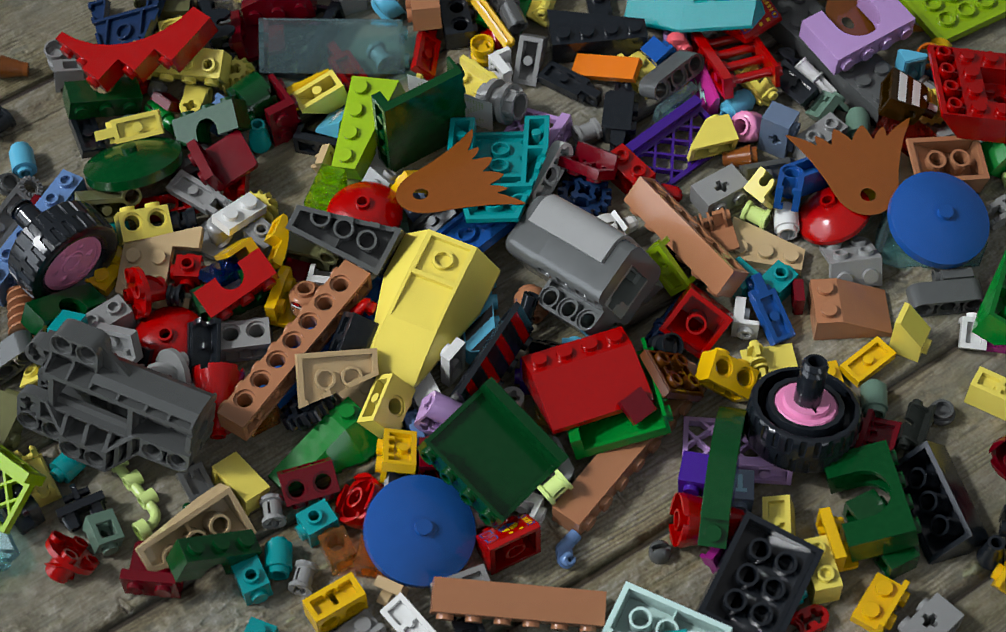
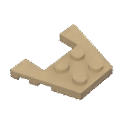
[115,226,205,310]

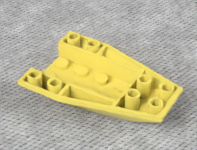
[370,229,501,389]

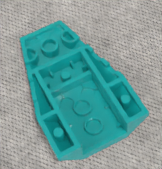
[447,115,550,223]

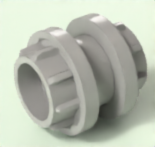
[475,78,528,125]

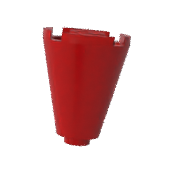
[191,362,245,440]
[669,492,744,548]

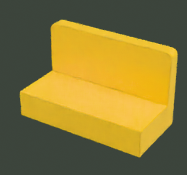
[214,237,258,261]

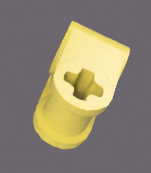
[179,84,213,113]

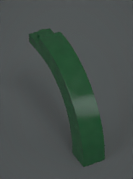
[697,406,747,549]

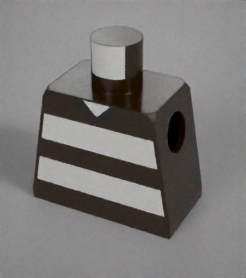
[878,67,938,125]

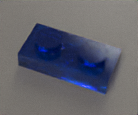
[198,257,241,287]

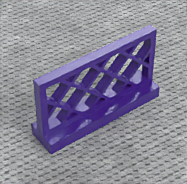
[625,94,714,186]

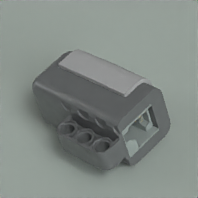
[505,194,661,337]

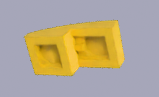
[264,213,289,270]

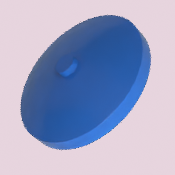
[887,171,990,269]
[363,475,476,588]

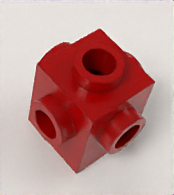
[170,254,209,293]

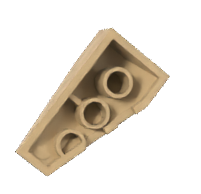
[135,483,257,571]

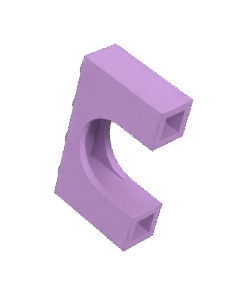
[799,0,916,75]

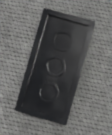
[197,0,238,60]

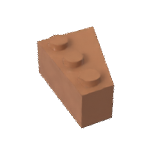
[405,0,442,31]

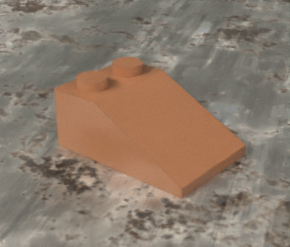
[906,136,990,193]
[807,278,893,340]

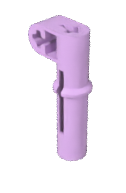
[414,390,463,434]

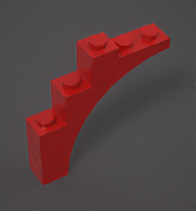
[55,6,218,92]

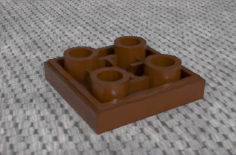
[639,349,704,402]

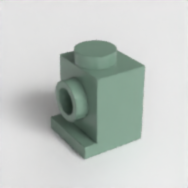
[82,508,125,556]

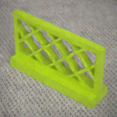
[0,444,46,534]

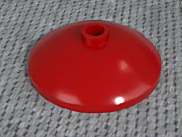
[327,181,403,228]
[798,186,871,245]
[134,306,200,364]

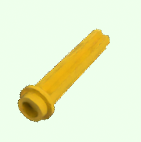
[467,0,515,48]

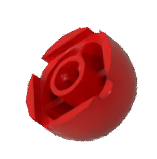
[335,472,384,530]

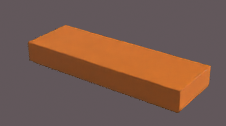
[572,53,643,83]

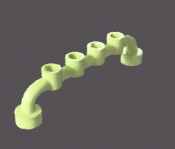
[111,460,161,541]

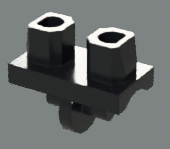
[55,484,107,533]

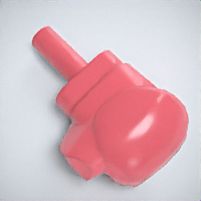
[666,32,693,51]

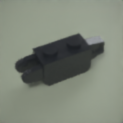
[601,82,639,152]

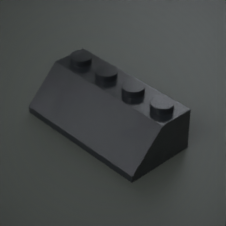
[895,440,989,565]

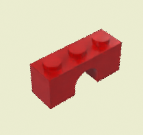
[194,248,280,322]

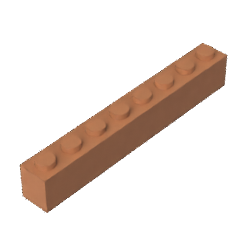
[552,359,707,536]

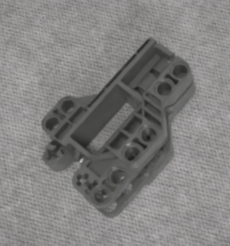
[17,318,217,472]

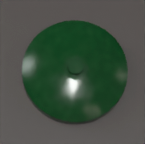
[83,137,184,192]

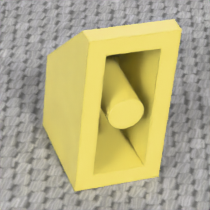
[290,69,347,114]
[687,114,739,162]
[889,302,932,363]

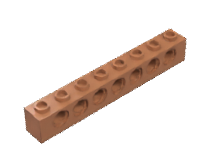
[217,260,373,441]

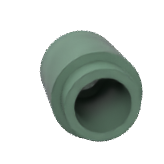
[845,107,871,140]
[860,379,888,419]

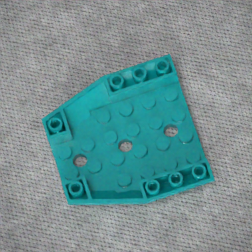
[624,0,766,33]

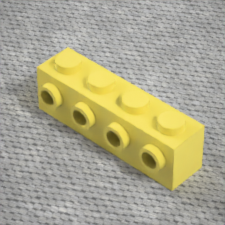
[147,48,232,87]

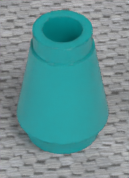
[248,118,272,154]

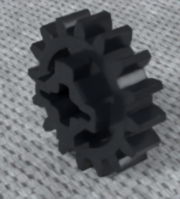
[279,394,337,432]

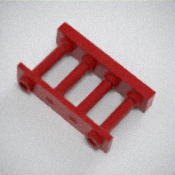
[691,32,783,100]

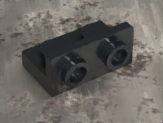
[0,472,46,535]

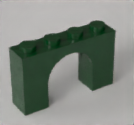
[824,440,922,562]

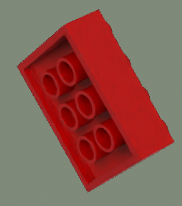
[521,326,654,435]

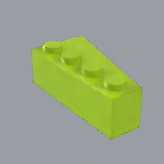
[331,76,406,180]

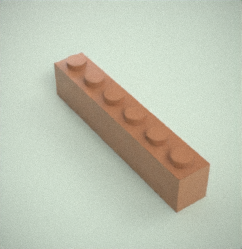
[624,176,749,298]
[430,576,607,632]

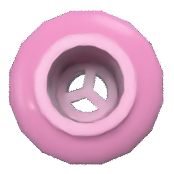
[731,111,762,143]

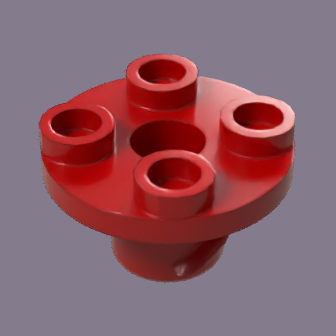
[123,266,168,319]
[44,531,99,584]

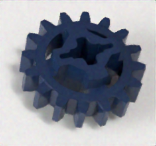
[558,175,612,217]

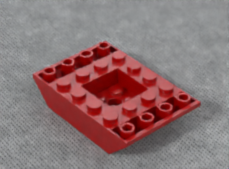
[927,44,1006,144]

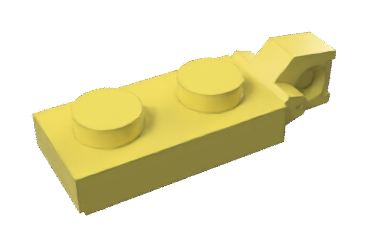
[94,109,165,144]

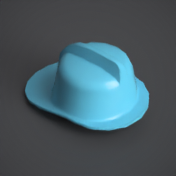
[371,0,407,22]

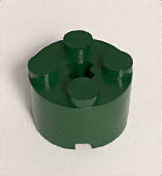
[226,71,279,122]

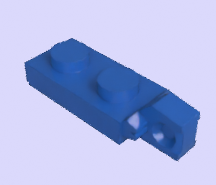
[745,273,796,346]

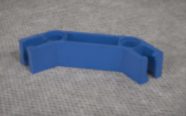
[773,157,829,212]

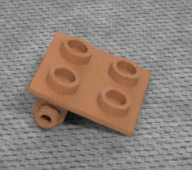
[693,208,740,252]

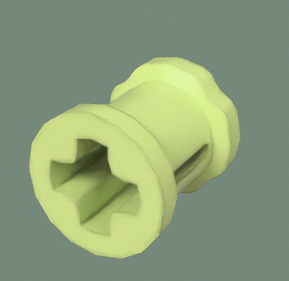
[740,200,773,230]
[537,469,574,505]

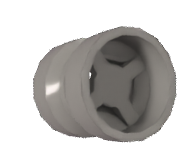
[44,39,69,71]

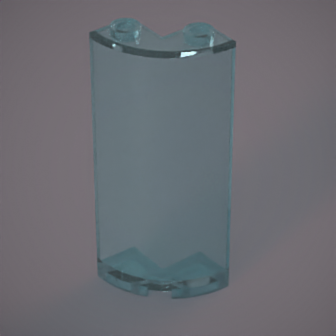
[258,18,409,74]

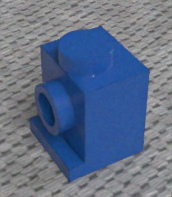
[640,36,677,67]

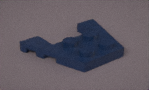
[88,0,166,45]

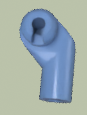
[555,529,581,569]

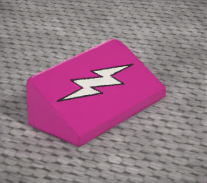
[689,64,720,115]

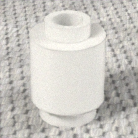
[773,201,800,241]

